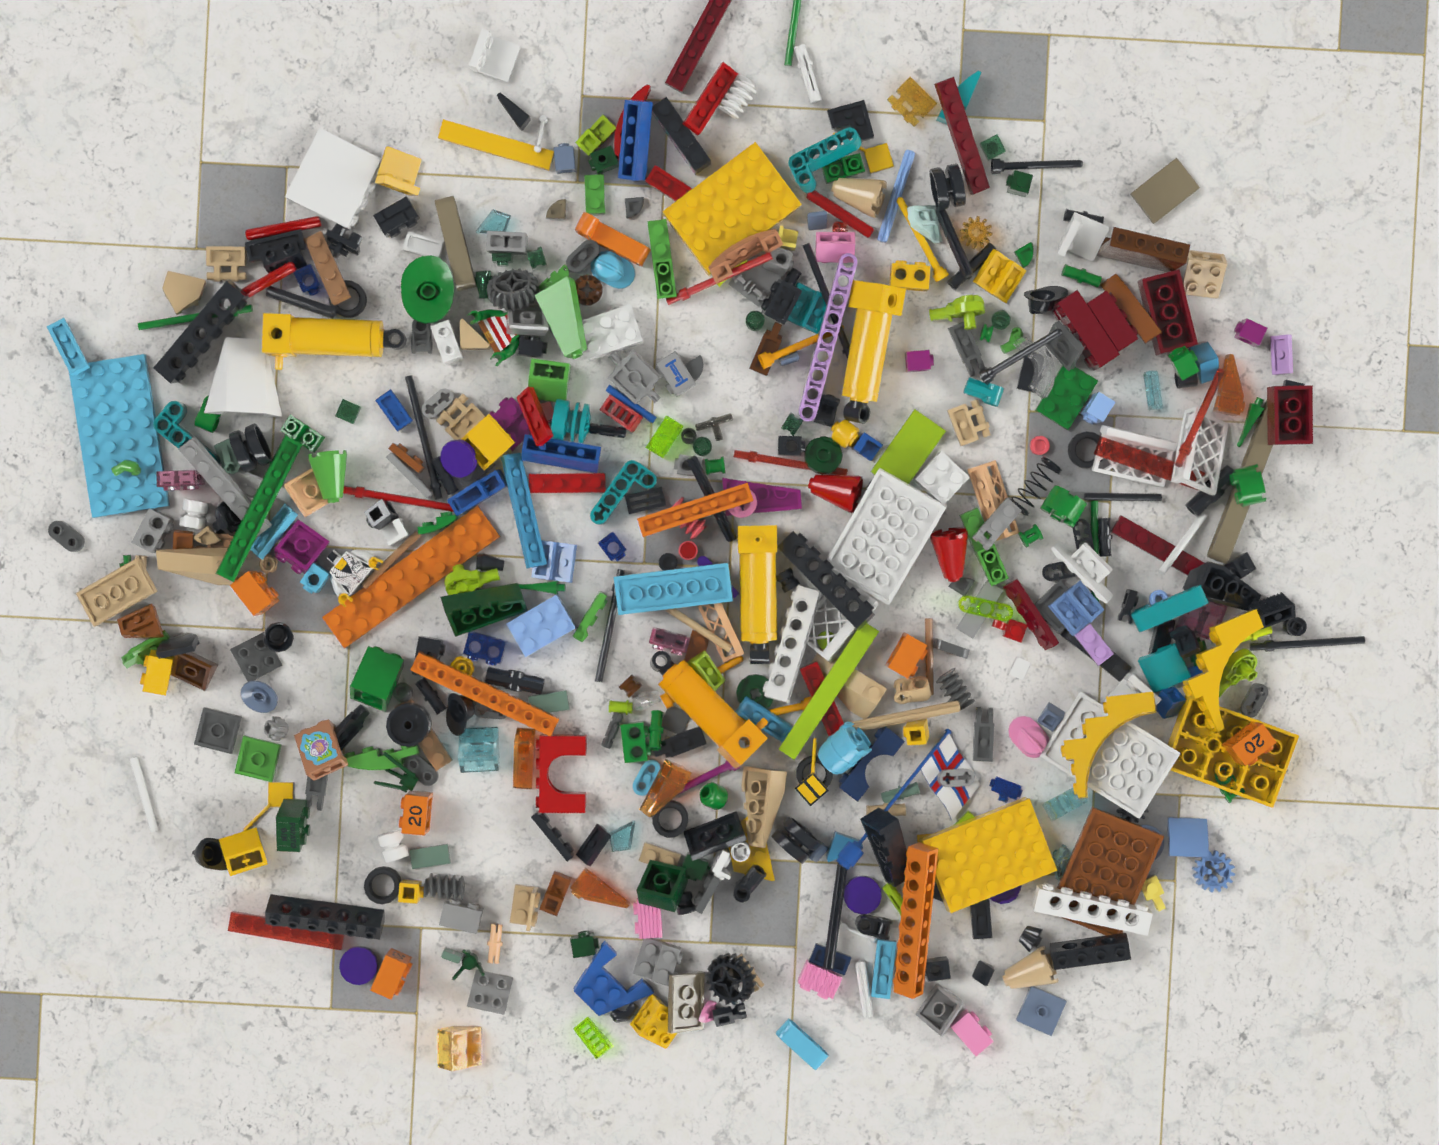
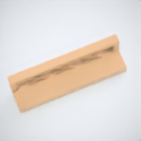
[967,460,1019,541]
[698,603,745,663]

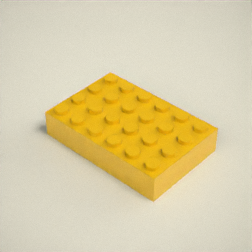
[662,142,802,276]
[1167,695,1299,808]
[919,797,1057,913]

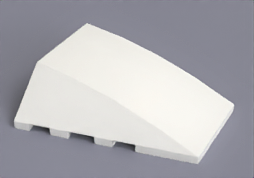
[204,337,282,417]

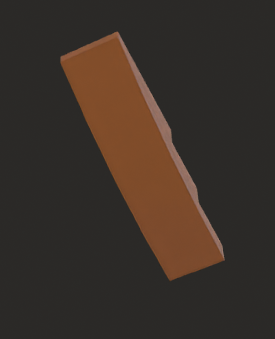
[1100,274,1161,344]

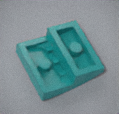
[787,282,834,334]
[1138,643,1191,693]

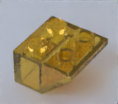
[438,1026,482,1071]

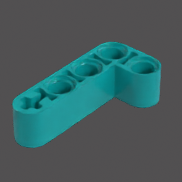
[788,127,862,193]
[153,401,220,465]
[590,460,657,524]
[1131,585,1209,632]

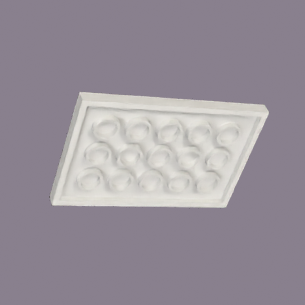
[827,468,947,605]
[1040,692,1181,819]

